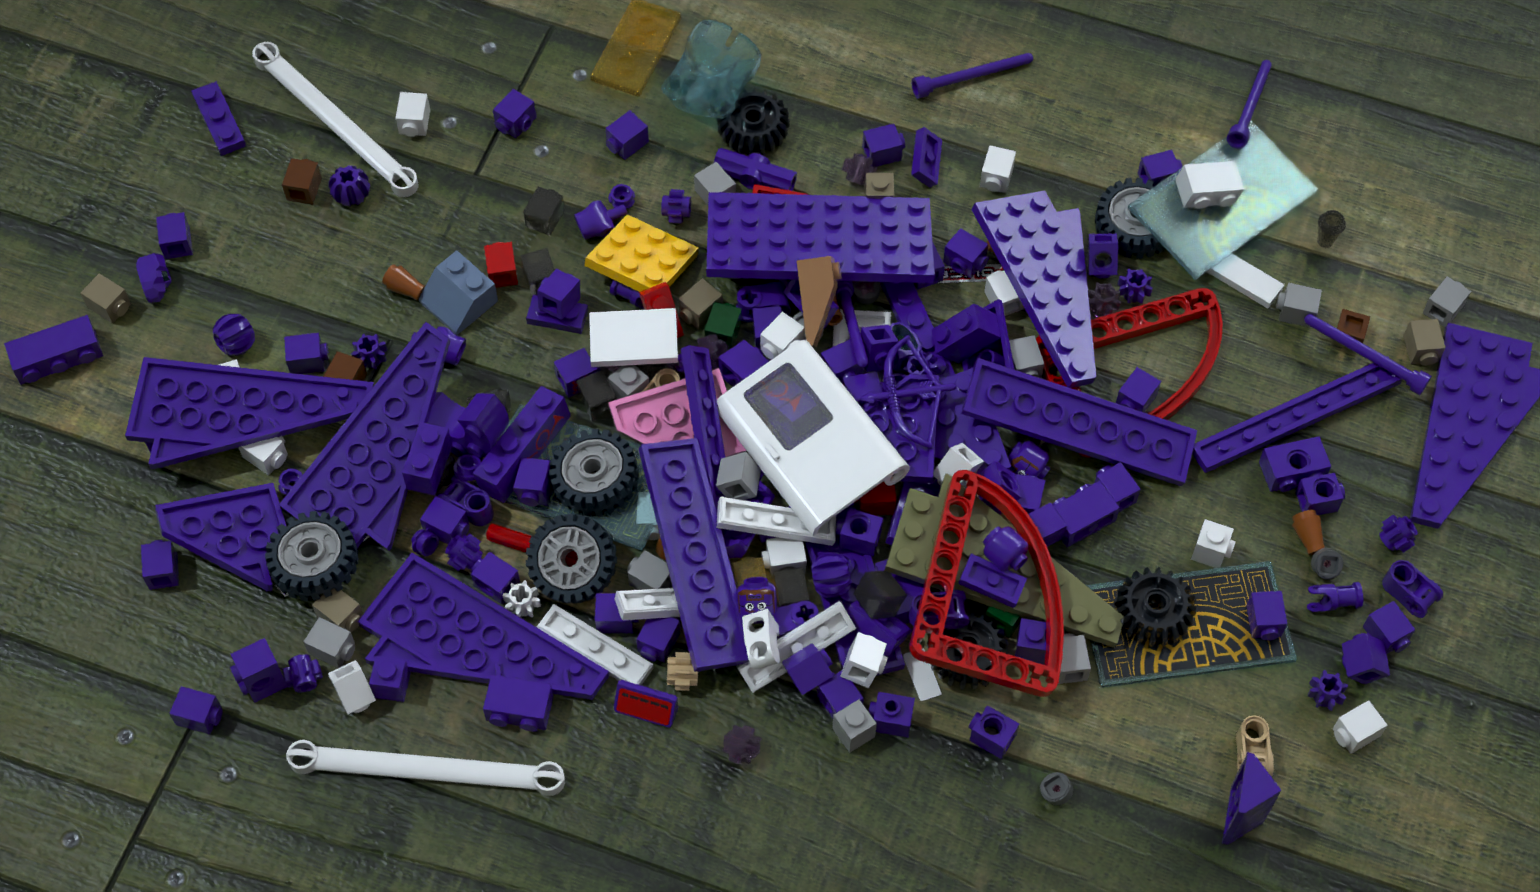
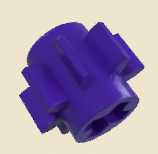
[661,189,691,224]
[1117,269,1153,304]
[351,334,387,369]
[903,350,942,375]
[1379,514,1418,553]
[445,533,483,571]
[282,654,323,692]
[1308,670,1348,711]

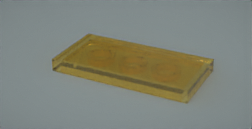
[590,0,681,97]

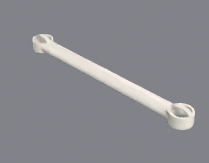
[252,42,418,197]
[286,740,565,796]

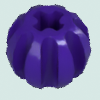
[329,165,370,206]
[212,313,255,356]
[811,553,851,597]

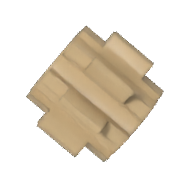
[667,652,698,691]

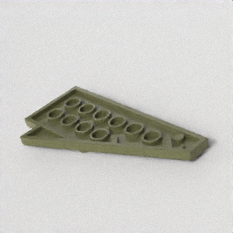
[884,474,1124,648]

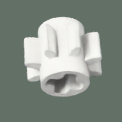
[503,580,541,618]

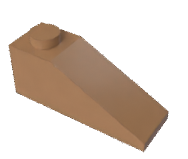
[797,256,841,348]

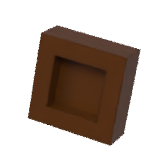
[1337,309,1370,343]

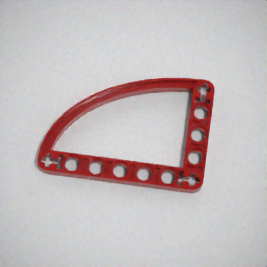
[1036,288,1223,458]
[909,469,1064,697]

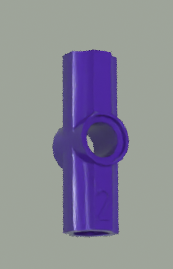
[714,148,797,191]

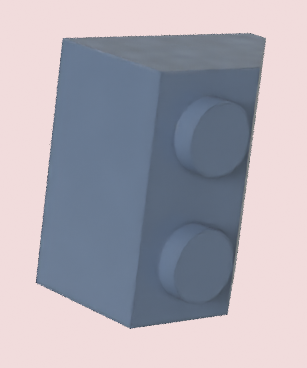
[418,250,498,335]

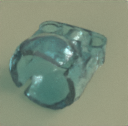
[662,20,762,118]

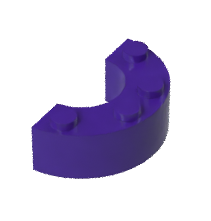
[427,392,509,458]

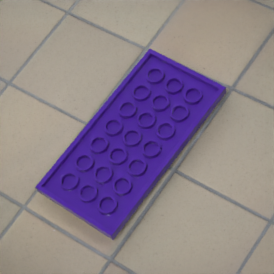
[706,192,935,283]

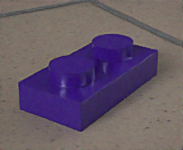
[911,127,942,188]
[526,295,588,334]
[958,554,1027,608]

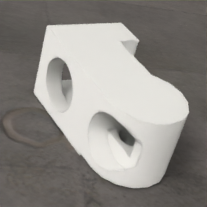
[742,609,780,670]

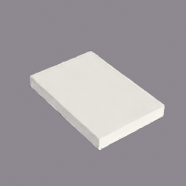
[589,308,678,367]

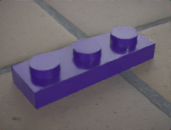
[191,81,246,156]

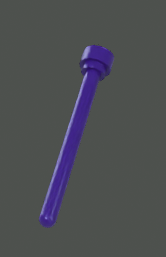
[911,53,1033,99]
[1226,60,1272,149]
[835,281,868,368]
[1304,314,1432,396]

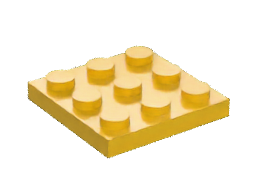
[584,215,699,292]

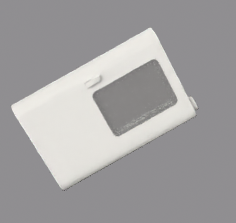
[717,340,910,536]

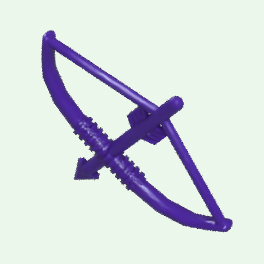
[858,335,956,449]

